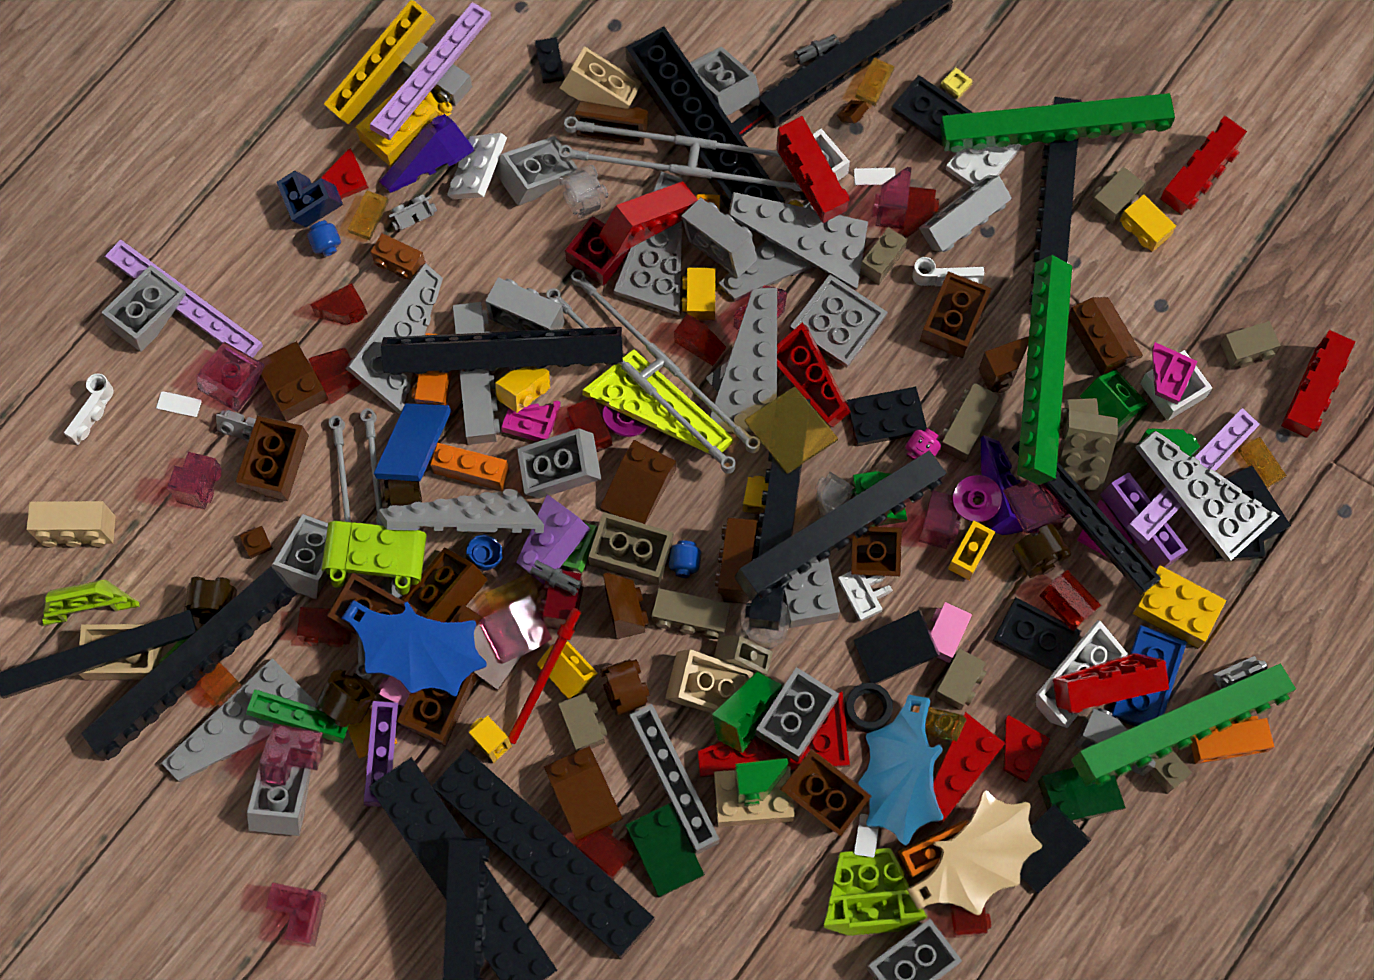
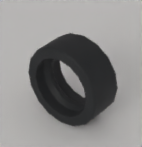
[845,683,893,732]

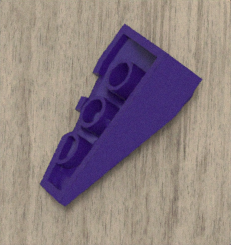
[379,114,475,193]
[980,436,1040,535]

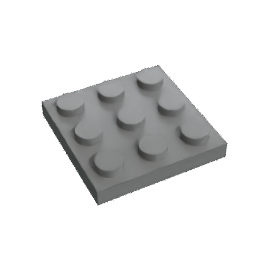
[789,274,888,368]

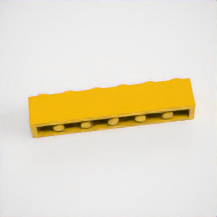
[324,0,436,124]

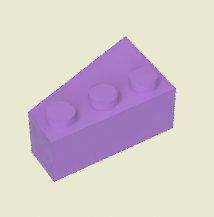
[517,494,591,586]

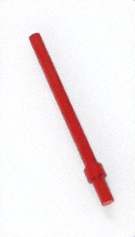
[508,608,581,744]

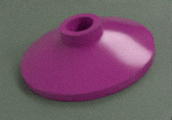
[602,405,648,437]
[953,475,1002,522]

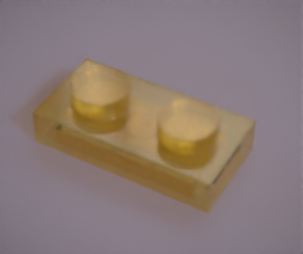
[855,58,895,107]
[348,190,389,240]
[1238,437,1287,488]
[485,573,540,617]
[925,707,966,741]

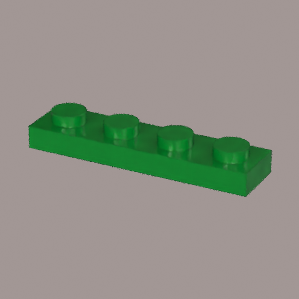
[246,689,349,744]

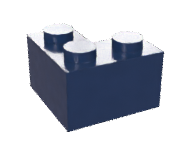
[276,170,343,228]

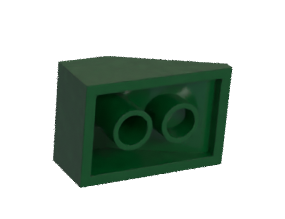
[1038,767,1126,823]
[626,803,705,898]

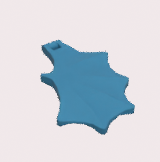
[859,695,944,845]

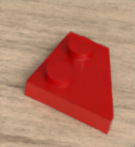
[321,148,369,199]
[1003,715,1050,783]

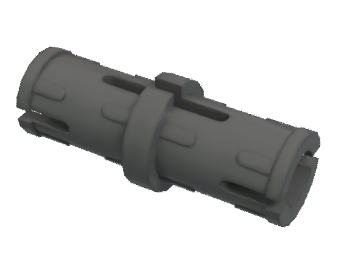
[794,34,839,64]
[530,560,582,596]

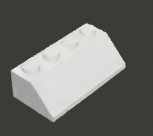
[1036,620,1128,728]

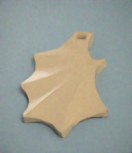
[907,791,1042,915]

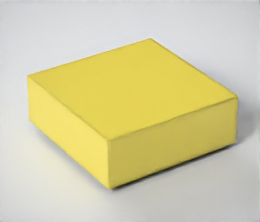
[940,68,973,99]

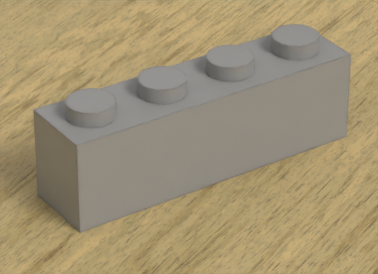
[398,42,472,106]
[919,175,1012,252]

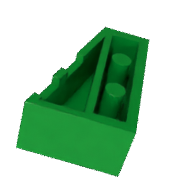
[712,672,783,753]

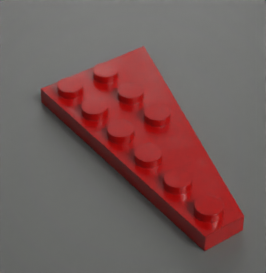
[698,691,850,778]

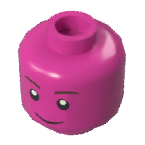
[905,428,941,460]

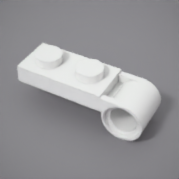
[912,257,984,286]
[64,374,114,445]

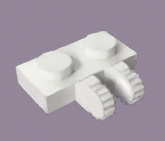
[838,571,893,622]

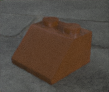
[979,336,1029,393]
[851,526,902,577]

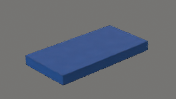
[374,403,451,481]
[1111,625,1187,726]

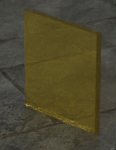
[745,387,838,474]

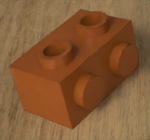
[370,233,426,280]

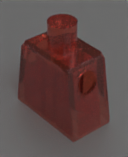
[309,348,362,404]

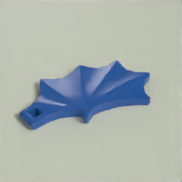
[342,600,487,697]

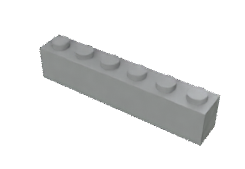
[453,302,500,445]
[630,704,719,855]

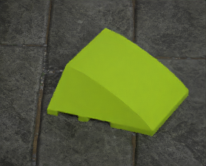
[42,580,140,626]
[824,848,927,936]

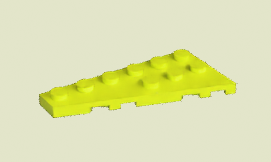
[582,349,734,454]

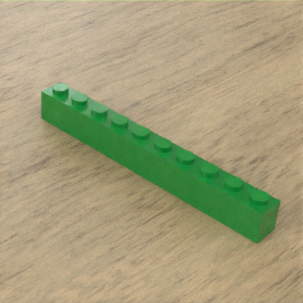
[940,93,1175,152]
[1017,255,1072,485]
[1071,663,1296,787]

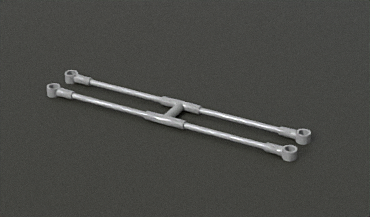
[559,116,829,192]
[547,270,760,474]
[329,408,393,679]

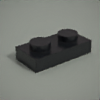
[535,37,565,84]

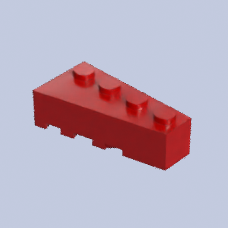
[1160,115,1247,215]
[776,116,850,223]
[599,181,698,256]
[777,322,851,427]
[1281,330,1356,438]
[1053,653,1169,713]
[933,712,1006,825]

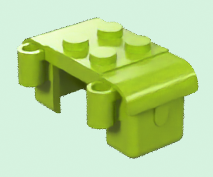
[321,521,427,595]

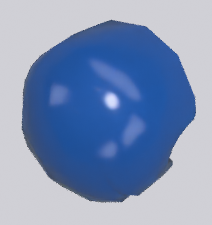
[466,534,503,571]

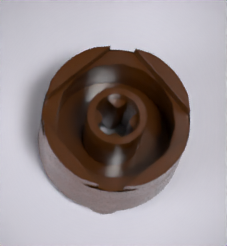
[600,659,650,716]

